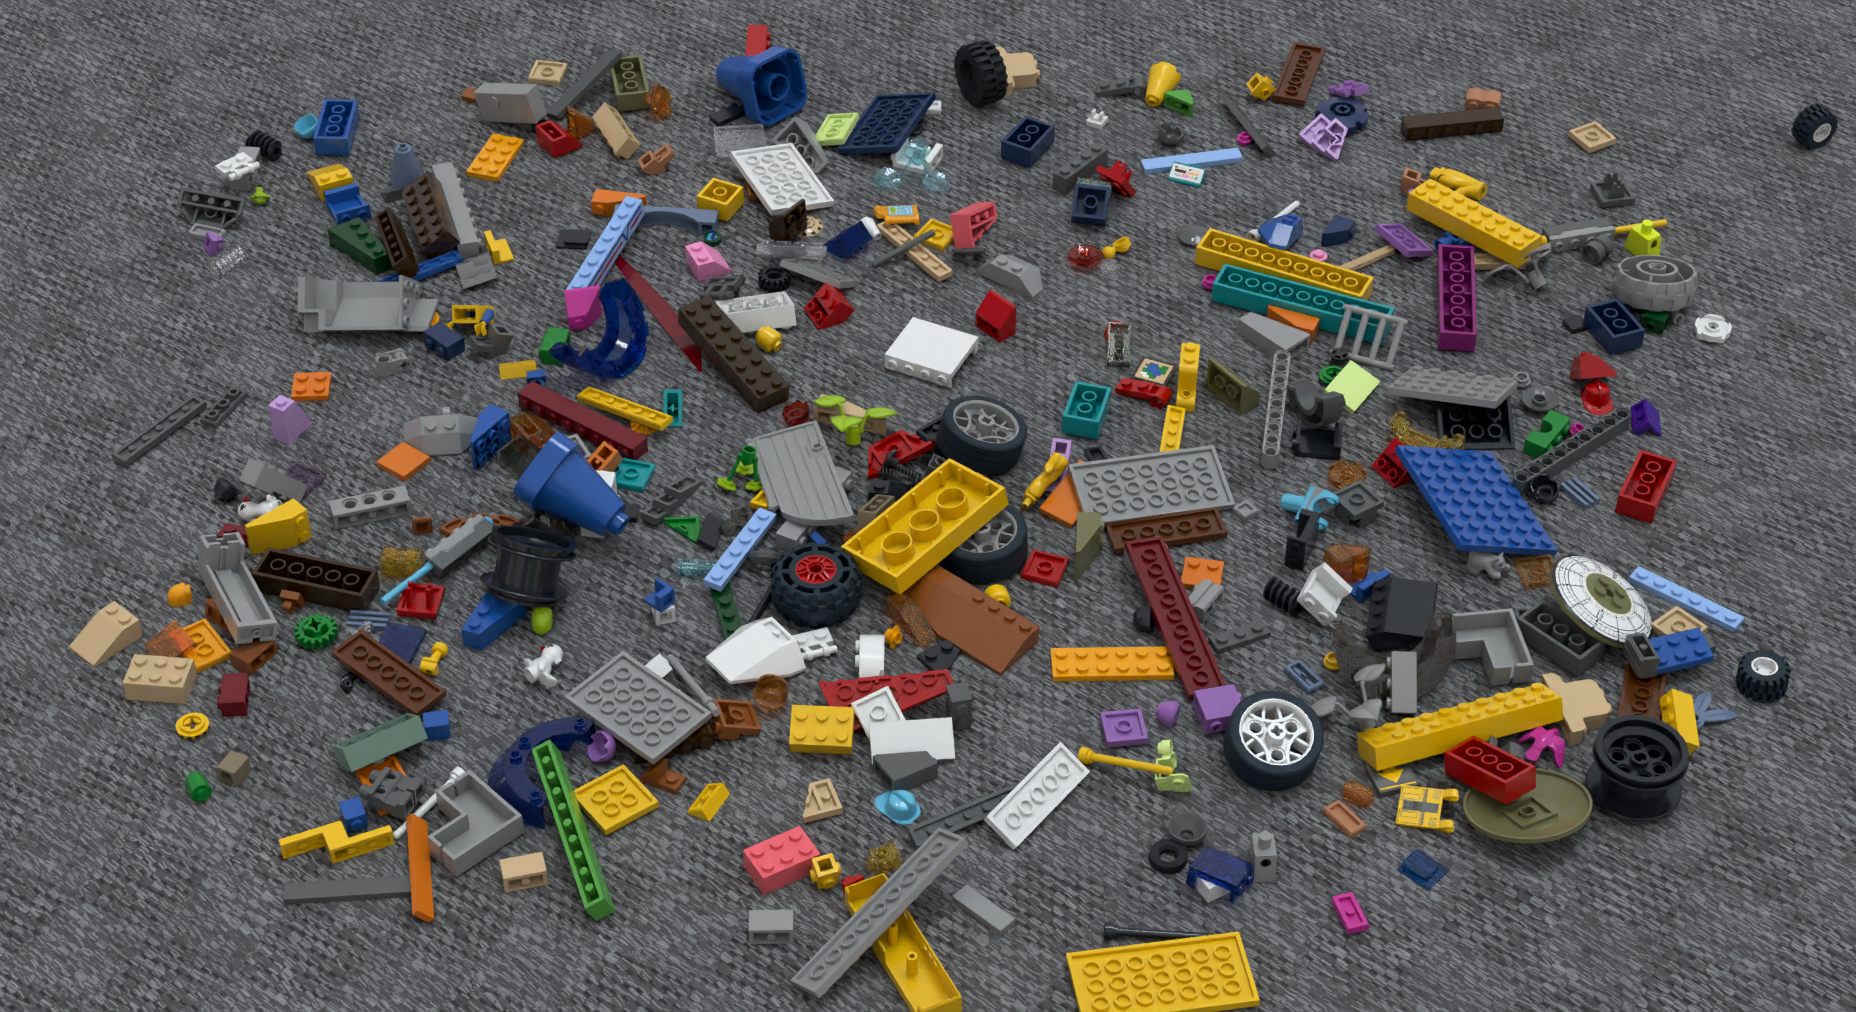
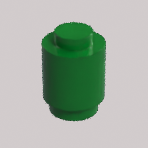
[185,772,212,802]

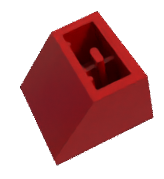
[535,120,583,158]
[803,282,854,330]
[975,290,1016,343]
[1371,437,1413,488]

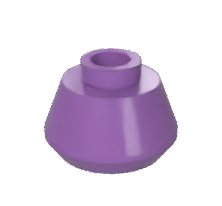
[1155,701,1180,728]

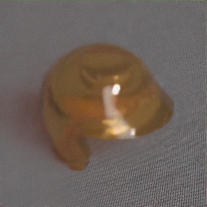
[753,674,789,710]

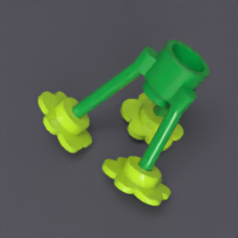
[717,445,762,491]

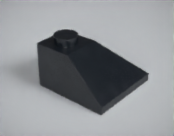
[868,479,912,502]

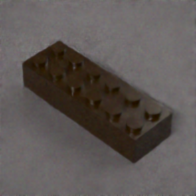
[402,171,460,259]
[251,548,380,611]

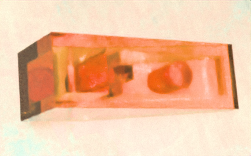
[886,592,938,648]

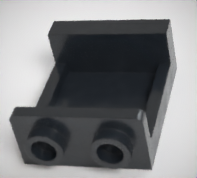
[1291,419,1343,461]
[1284,508,1320,570]

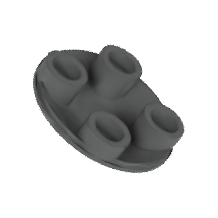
[1178,224,1209,249]

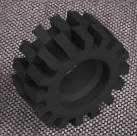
[758,264,790,293]

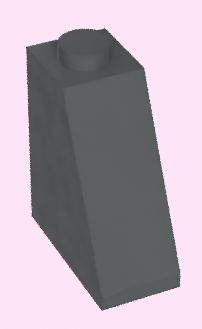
[873,751,939,792]

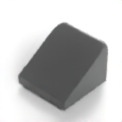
[381,187,403,203]

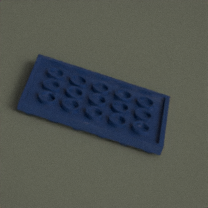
[837,92,936,155]

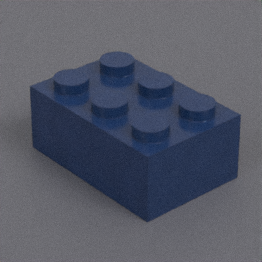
[1001,116,1055,168]
[1583,298,1645,355]

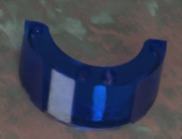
[549,277,649,379]
[488,717,595,830]

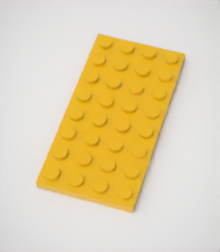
[1066,932,1260,1012]

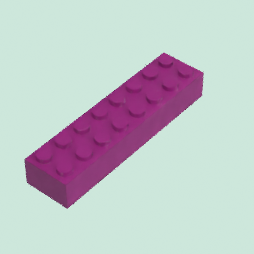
[1436,244,1477,352]

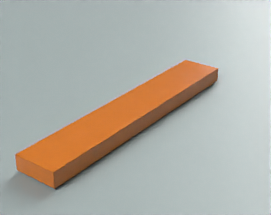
[406,813,434,922]

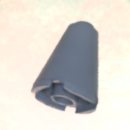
[390,143,423,191]

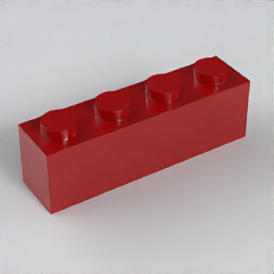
[746,25,771,56]

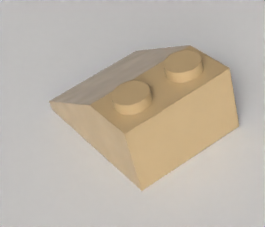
[69,601,143,667]

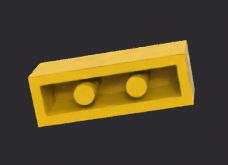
[1660,689,1700,755]

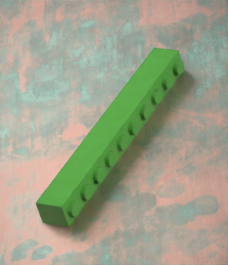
[532,740,615,921]

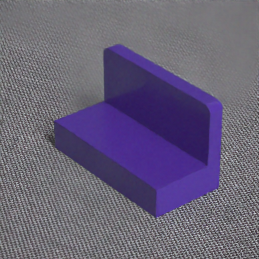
[1630,398,1662,436]

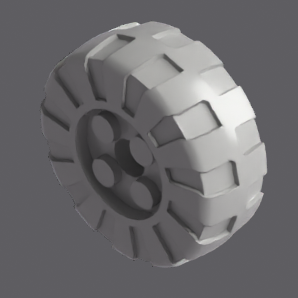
[1614,255,1698,312]

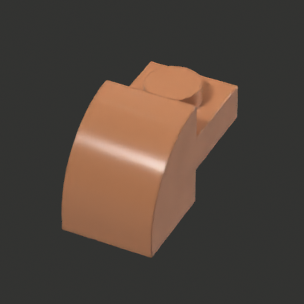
[637,143,676,175]
[1401,167,1426,195]

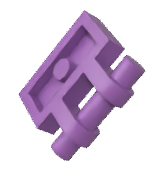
[1328,80,1369,97]

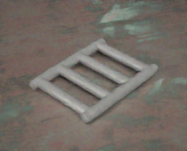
[1329,304,1408,371]

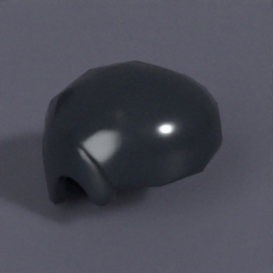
[1530,474,1560,504]

